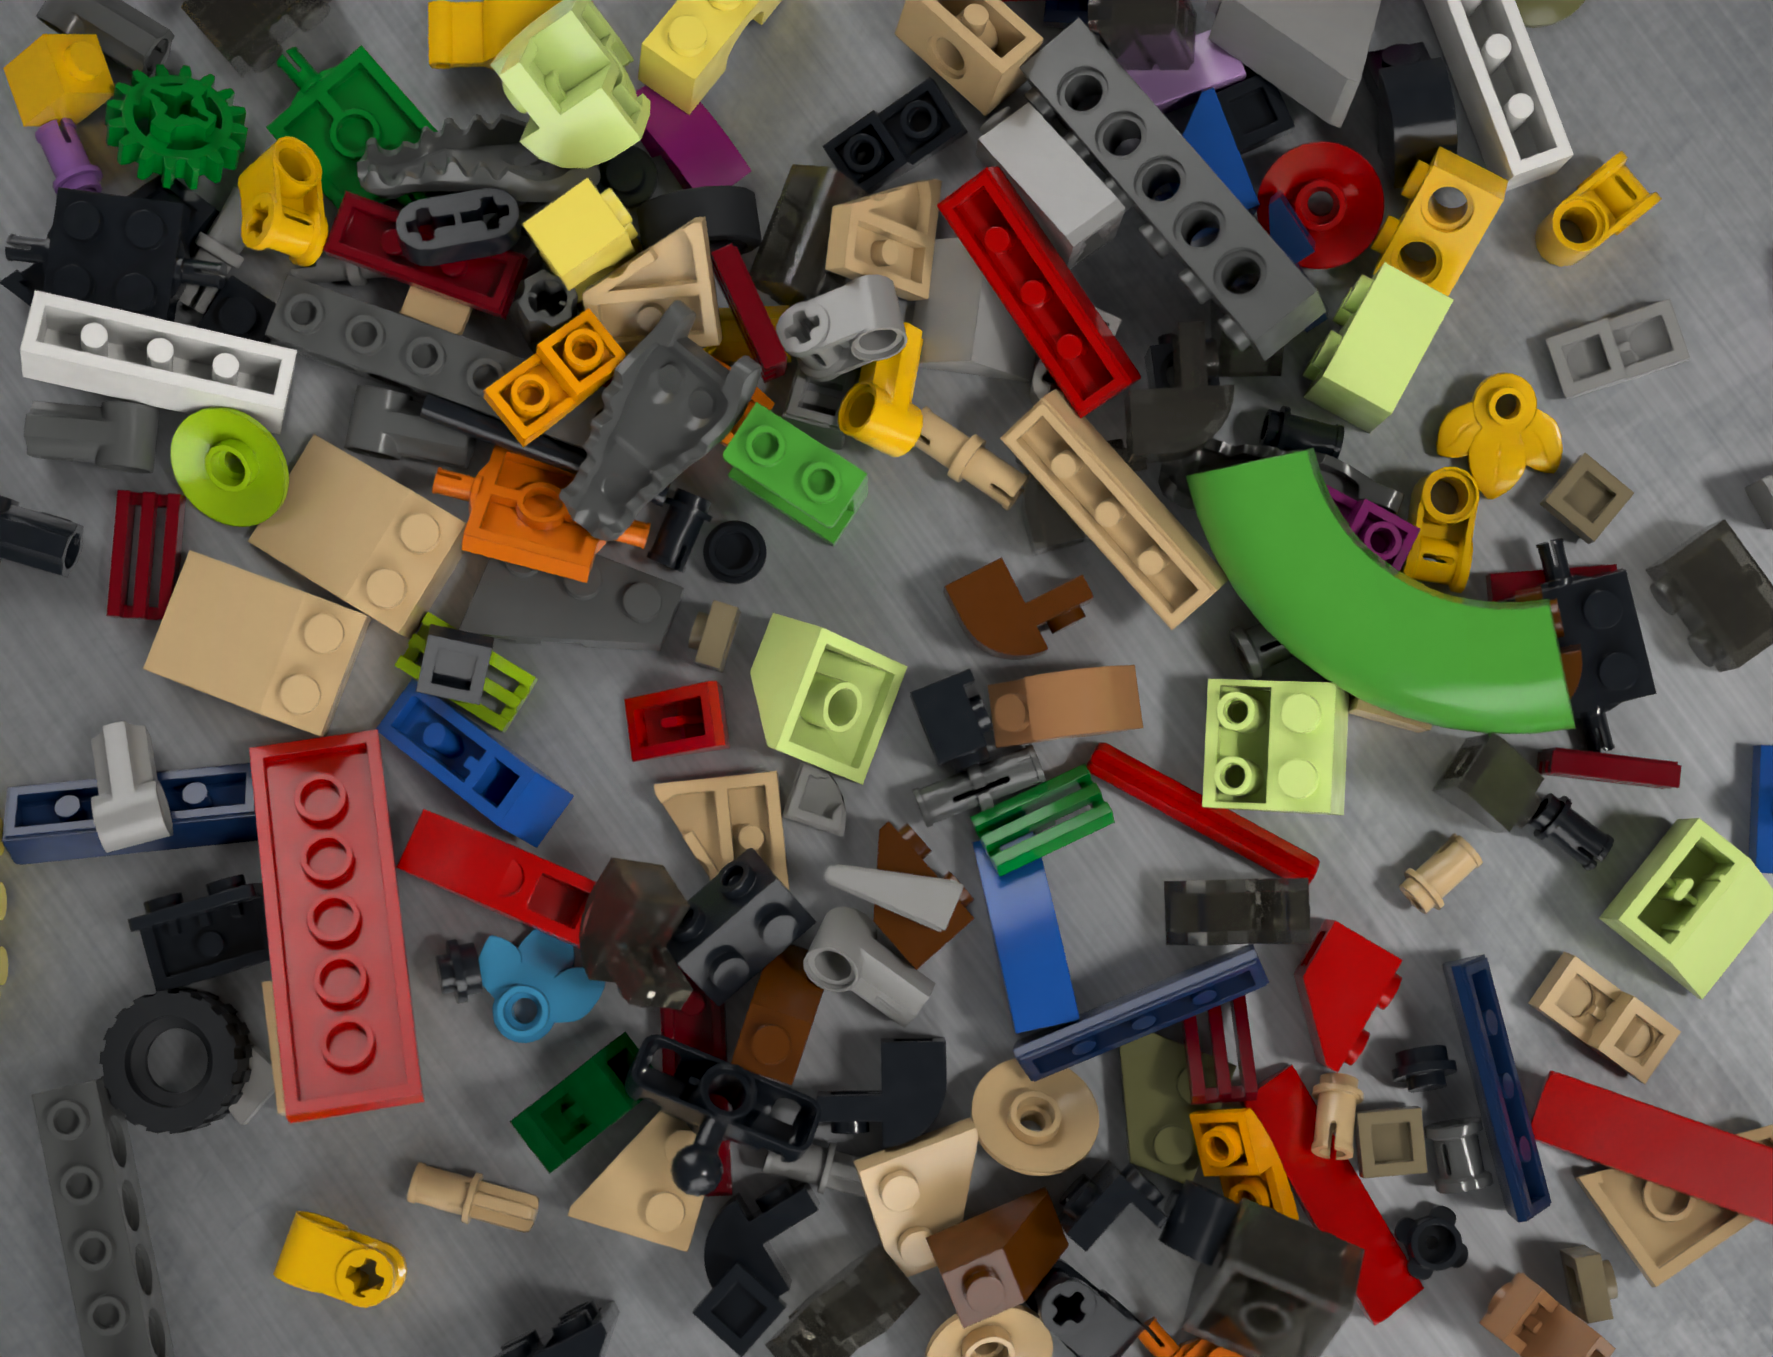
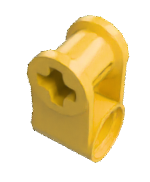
[238,136,328,267]
[1535,151,1662,267]
[1400,467,1479,594]
[273,1211,408,1308]

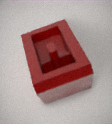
[624,681,730,762]

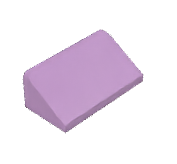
[1119,30,1247,114]

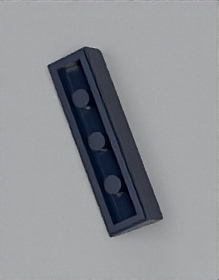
[2,763,258,865]
[1012,943,1269,1082]
[1442,954,1552,1222]

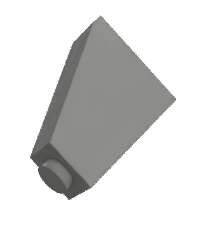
[1205,0,1381,128]
[976,102,1126,270]

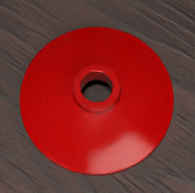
[1257,141,1385,269]

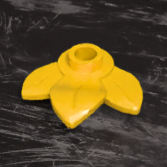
[1436,372,1563,500]

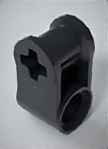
[1025,1258,1146,1357]

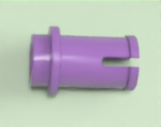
[35,118,103,194]

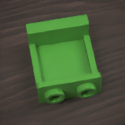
[723,402,868,546]

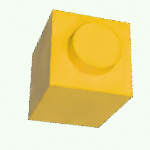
[3,34,115,126]

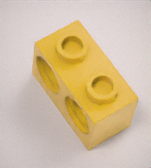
[1371,146,1508,296]

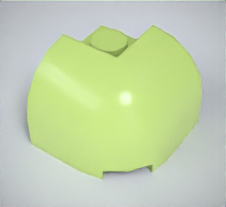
[491,0,651,168]

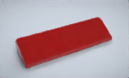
[937,166,1141,418]
[1240,1064,1424,1326]
[1531,1071,1773,1226]

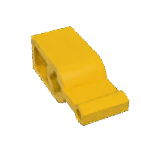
[428,0,593,71]

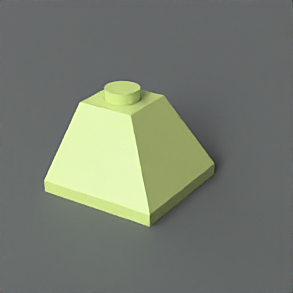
[750,613,908,785]

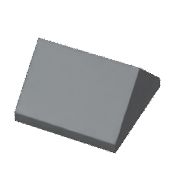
[912,238,1035,383]

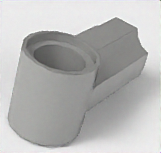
[91,721,173,853]
[803,906,936,1028]

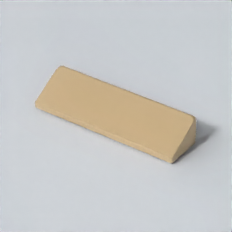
[1000,388,1228,630]

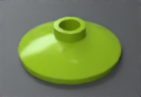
[170,407,289,527]

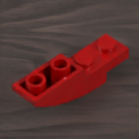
[396,809,662,973]

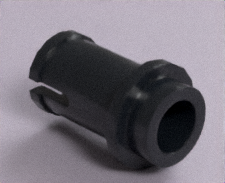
[1259,406,1345,459]
[646,488,713,573]
[1527,793,1614,871]

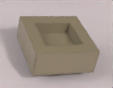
[1540,452,1634,544]
[688,600,741,673]
[1354,1106,1428,1178]
[1559,1245,1618,1324]

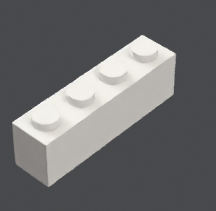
[1423,0,1574,191]
[20,290,297,434]

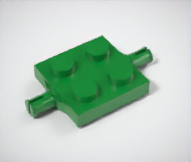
[266,45,438,210]

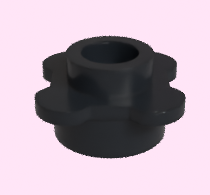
[1395,1206,1468,1280]

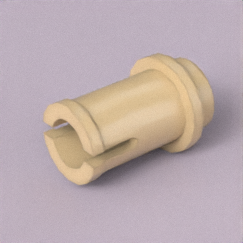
[1399,833,1483,914]
[1311,1073,1364,1160]

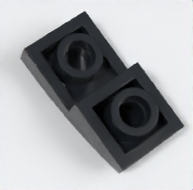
[822,77,968,199]

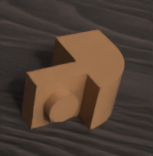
[988,665,1143,748]
[1479,1272,1616,1357]

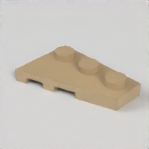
[1575,1124,1773,1287]

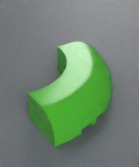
[1185,448,1576,734]

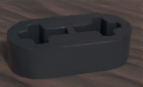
[396,188,521,266]

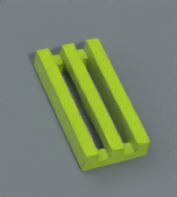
[394,612,538,733]

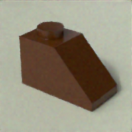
[731,944,824,1086]
[926,1187,1069,1329]

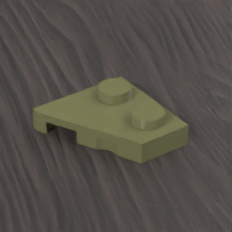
[1119,1033,1237,1184]

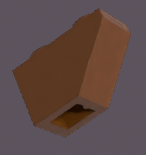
[873,821,975,970]

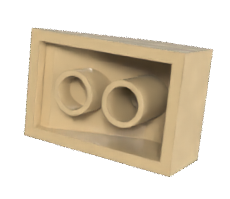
[248,434,467,639]
[143,550,372,736]

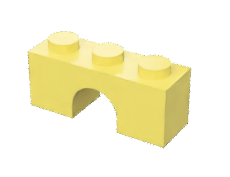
[638,0,782,115]
[523,177,643,314]

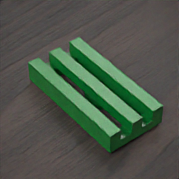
[970,763,1115,877]

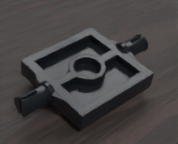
[5,187,227,322]
[1497,538,1657,753]

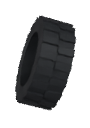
[99,989,254,1134]

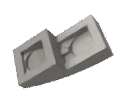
[1546,298,1690,399]

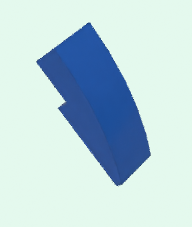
[972,832,1080,1034]

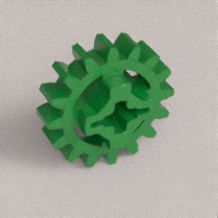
[105,64,248,190]

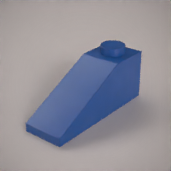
[376,678,574,848]

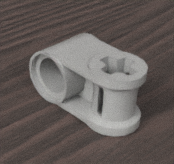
[776,274,908,382]

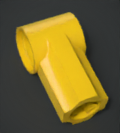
[837,322,923,457]

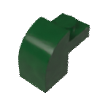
[509,1032,653,1174]

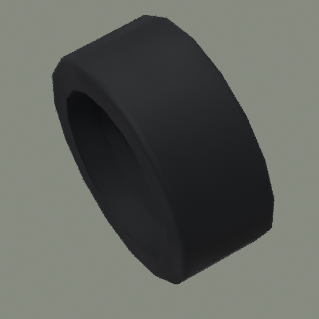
[636,185,762,259]

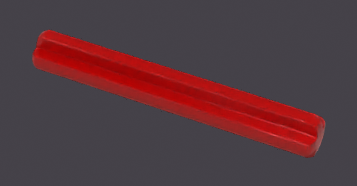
[1087,742,1320,888]

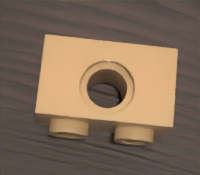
[895,0,1044,116]

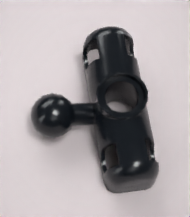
[625,1034,822,1197]

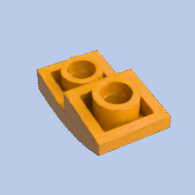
[483,308,627,448]
[1189,1108,1299,1229]

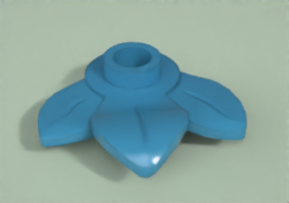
[478,929,606,1043]

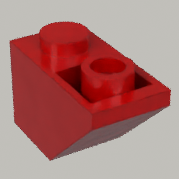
[1294,919,1403,1073]

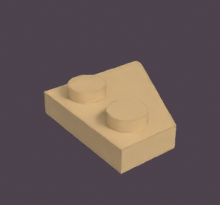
[825,179,942,301]
[582,216,723,354]
[654,771,790,891]
[568,1111,719,1252]
[853,1117,979,1282]

